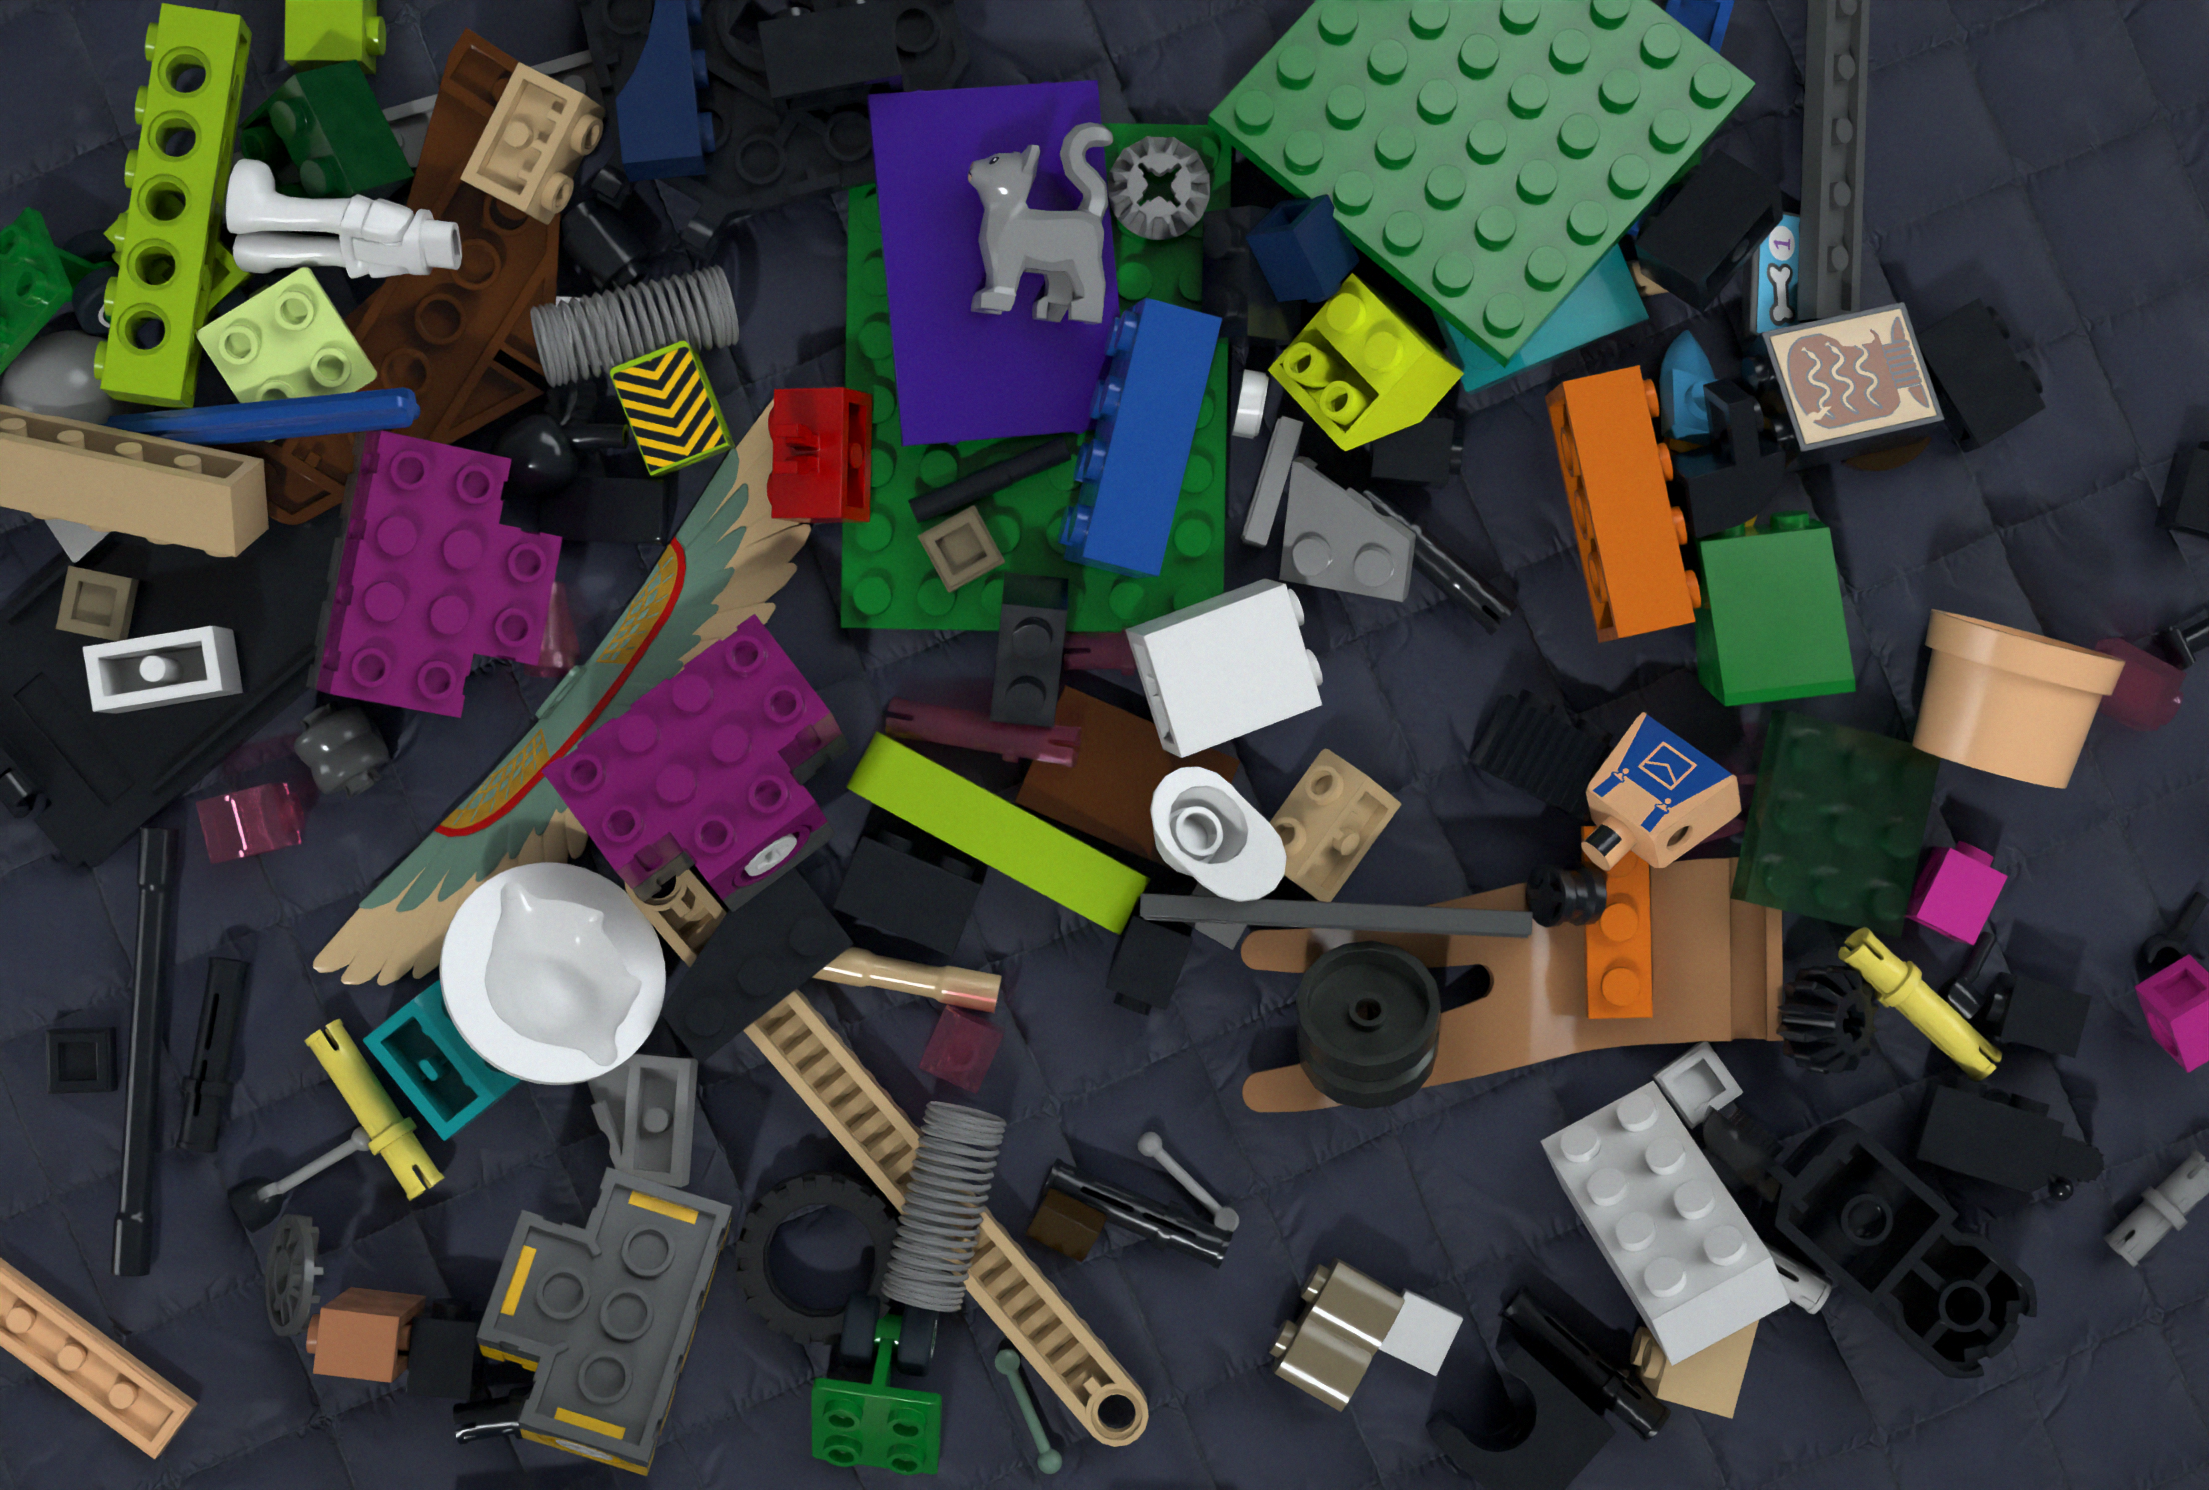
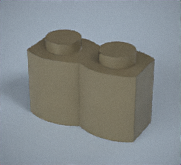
[1268,1256,1405,1412]

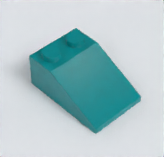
[1431,243,1649,395]

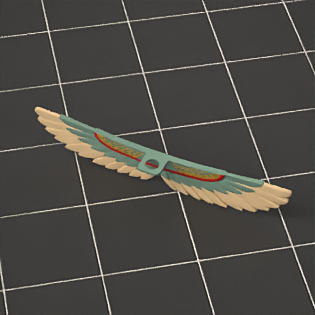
[313,398,812,986]

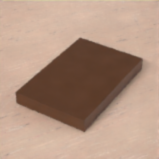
[1015,685,1240,877]

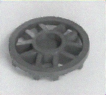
[265,1214,324,1336]

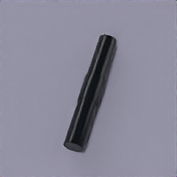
[908,436,1072,523]

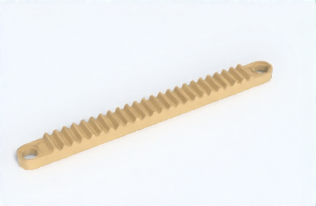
[625,867,1149,1447]

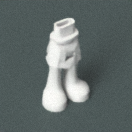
[226,159,462,279]

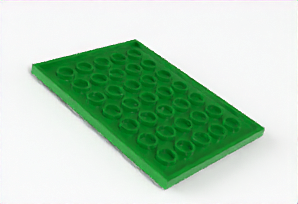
[841,123,1232,634]

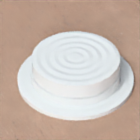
[439,862,666,1085]

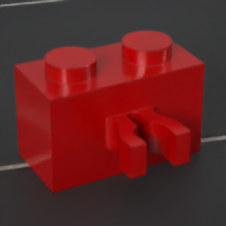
[767,387,872,523]

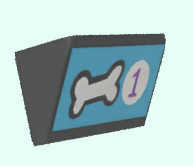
[1740,212,1806,342]

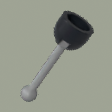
[227,1126,372,1233]

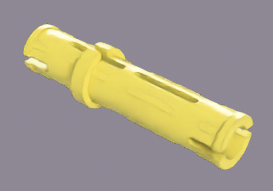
[1838,927,2002,1081]
[304,1018,445,1201]

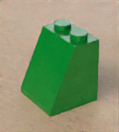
[1687,510,1856,707]

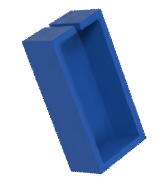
[1058,298,1222,578]

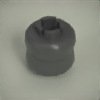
[294,701,389,799]

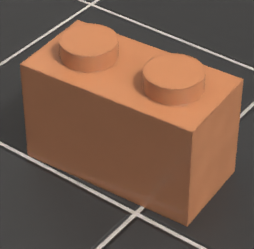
[306,1287,426,1383]

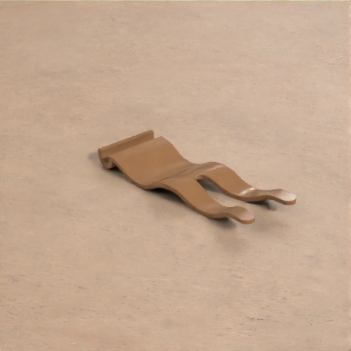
[1240,857,1783,1112]

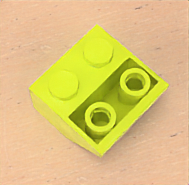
[1268,273,1464,451]

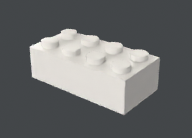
[1541,1081,1790,1366]

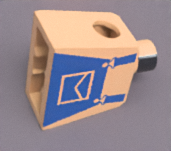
[1581,712,1741,871]

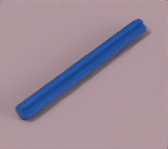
[98,387,420,446]

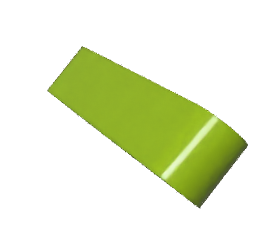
[846,731,1151,935]

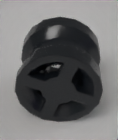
[1526,861,1607,928]

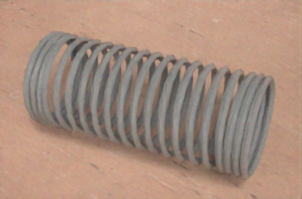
[530,264,739,388]
[881,1101,1007,1312]

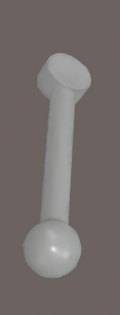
[1137,1132,1239,1231]

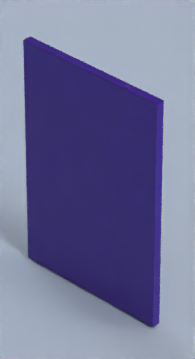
[867,80,1120,447]

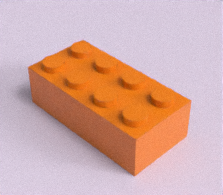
[1545,365,1701,643]

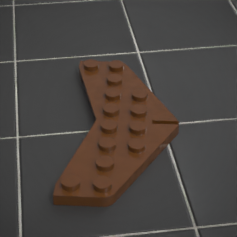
[204,27,560,525]

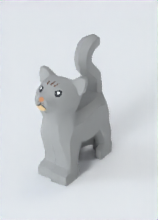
[967,122,1113,325]

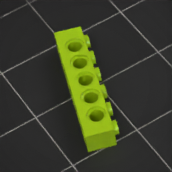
[94,3,252,409]

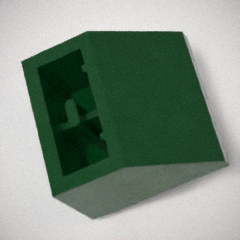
[236,59,414,236]

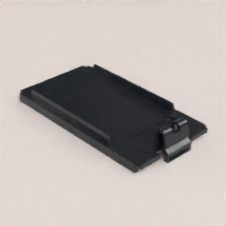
[0,503,342,869]

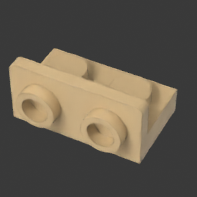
[460,62,605,225]
[1269,749,1401,902]

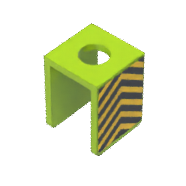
[610,341,736,477]

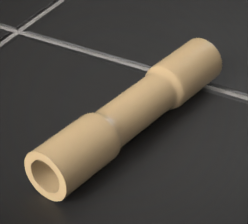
[812,947,1002,1013]

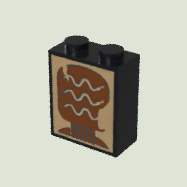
[1741,302,1944,473]

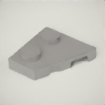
[1279,456,1416,602]
[587,1052,698,1187]

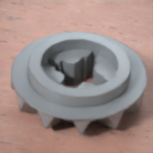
[1108,136,1210,240]

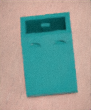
[362,979,524,1141]

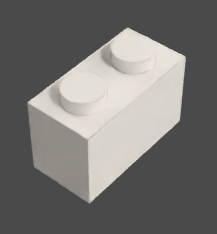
[83,626,243,714]

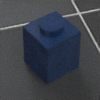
[1245,194,1360,303]

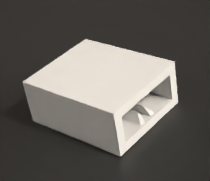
[1125,579,1323,758]

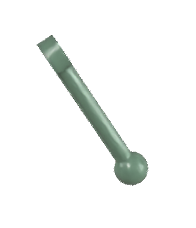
[995,1348,1062,1474]

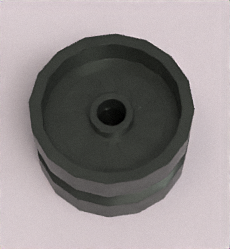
[1296,940,1441,1109]

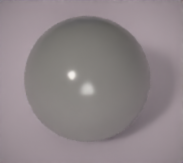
[0,330,154,424]

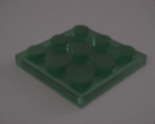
[1730,709,1941,937]

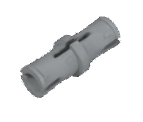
[2103,1149,2209,1268]

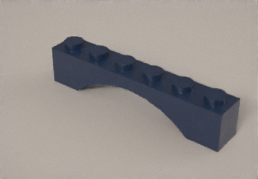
[616,0,716,182]

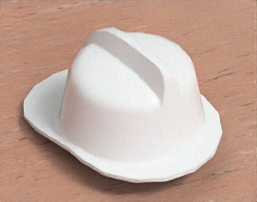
[1150,767,1287,902]

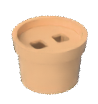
[1912,609,2126,789]

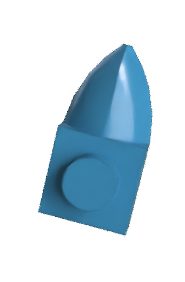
[1659,330,1718,446]

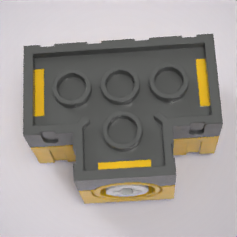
[476,1167,733,1476]

